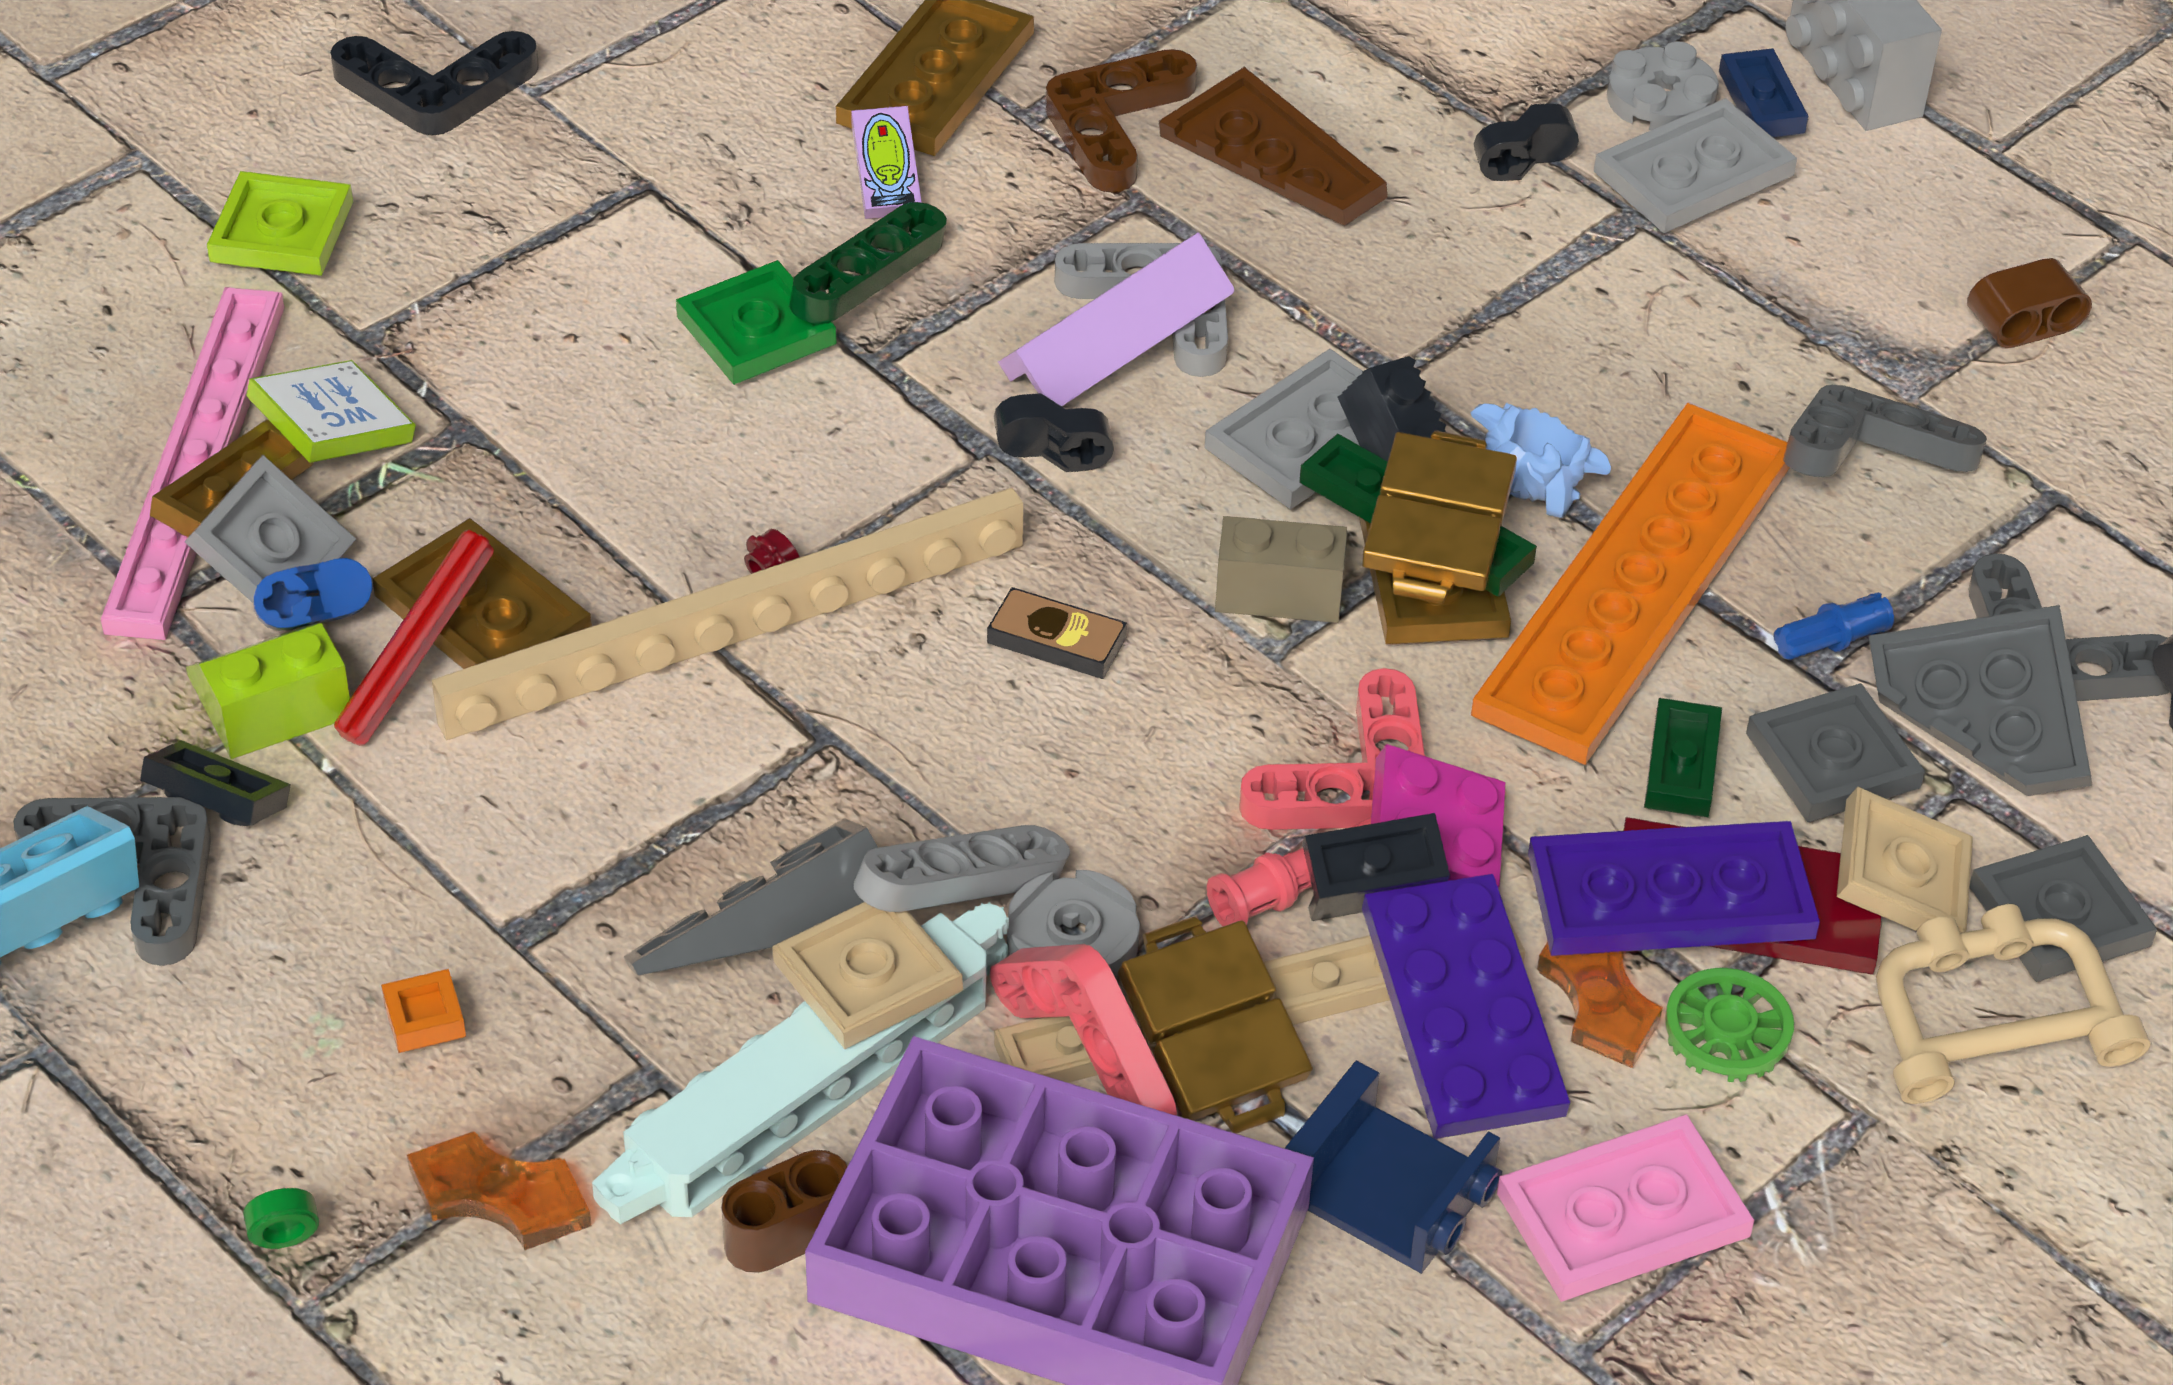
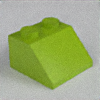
[186,623,350,759]

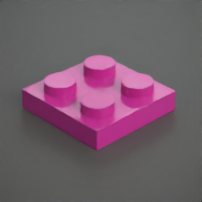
[1371,744,1506,887]

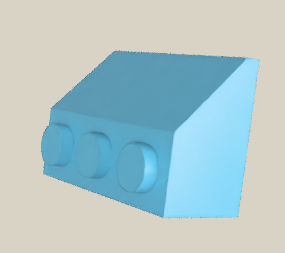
[0,806,139,965]

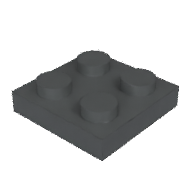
[1746,683,1925,823]
[1969,835,2157,982]

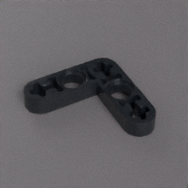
[330,31,539,135]

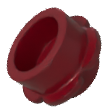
[744,528,800,574]

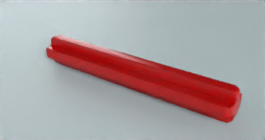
[334,530,494,746]

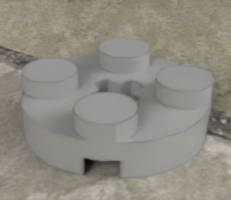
[1607,41,1719,130]
[1007,870,1140,978]

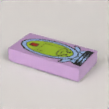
[851,106,922,219]

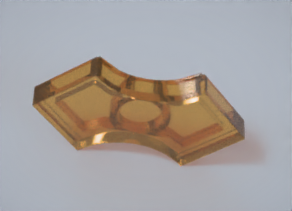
[1537,941,1663,1068]
[407,1131,592,1250]

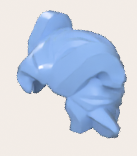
[1470,403,1611,518]

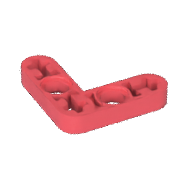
[1239,668,1425,830]
[990,944,1177,1116]

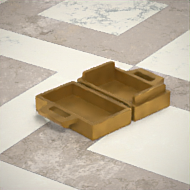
[1362,431,1517,604]
[1118,916,1313,1134]

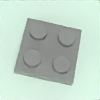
[184,455,356,603]

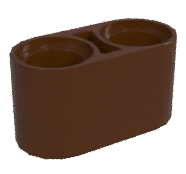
[1967,258,2092,348]
[721,1150,847,1273]

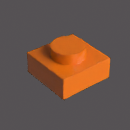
[381,969,466,1053]

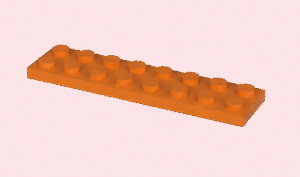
[1471,402,1790,765]

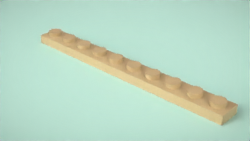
[432,487,1023,741]

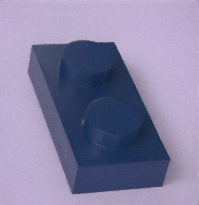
[1719,48,1808,138]

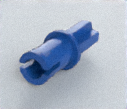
[1773,592,1894,660]

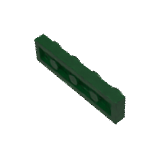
[1299,433,1537,597]

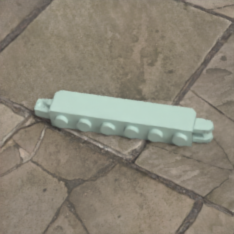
[592,902,1009,1224]

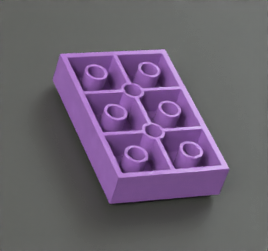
[805,1036,1314,1385]

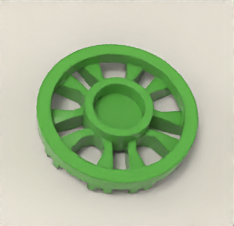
[1665,968,1794,1082]

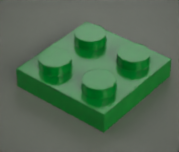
[676,260,836,385]

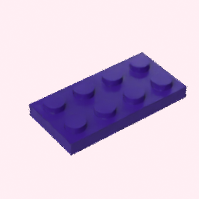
[1528,821,1820,956]
[1362,874,1570,1139]

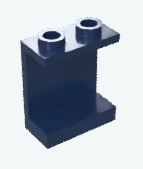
[1284,1060,1502,1274]

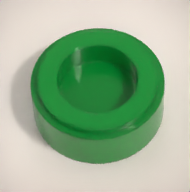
[243,1188,319,1249]

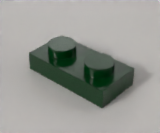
[1644,698,1722,818]

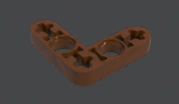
[1046,49,1197,193]

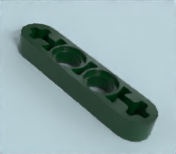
[789,202,947,324]

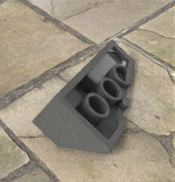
[624,818,878,976]

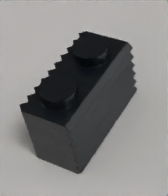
[1337,356,1447,461]

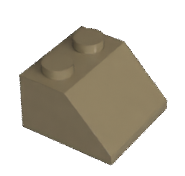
[1215,516,1347,623]

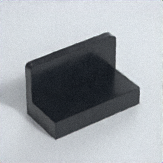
[1302,813,1450,921]

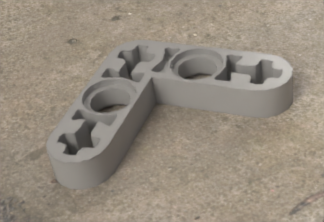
[1054,243,1228,377]

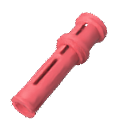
[1206,817,1371,926]

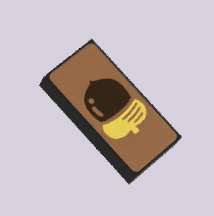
[987,587,1127,679]

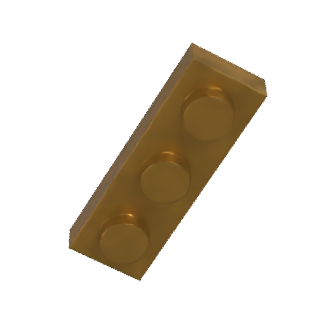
[150,419,313,537]

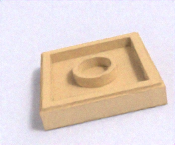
[1837,787,1973,933]
[772,902,963,1049]

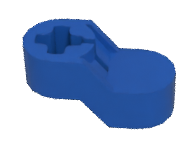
[253,558,372,631]

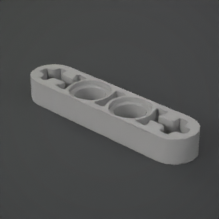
[853,825,1070,912]

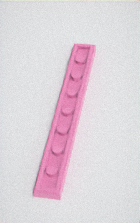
[101,287,285,640]

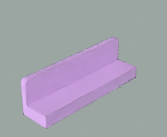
[998,232,1234,406]

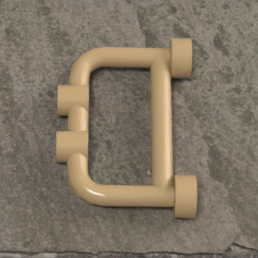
[1876,904,2151,1104]

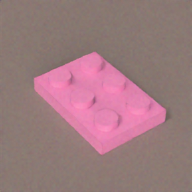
[1497,1114,1754,1302]

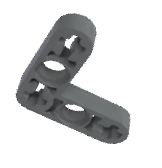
[1783,385,1987,477]
[1968,553,2170,701]
[13,797,211,966]

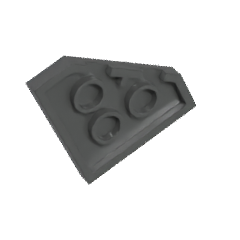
[1869,605,2092,796]

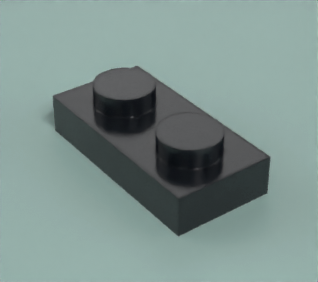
[140,740,291,826]

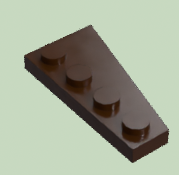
[1158,67,1388,226]

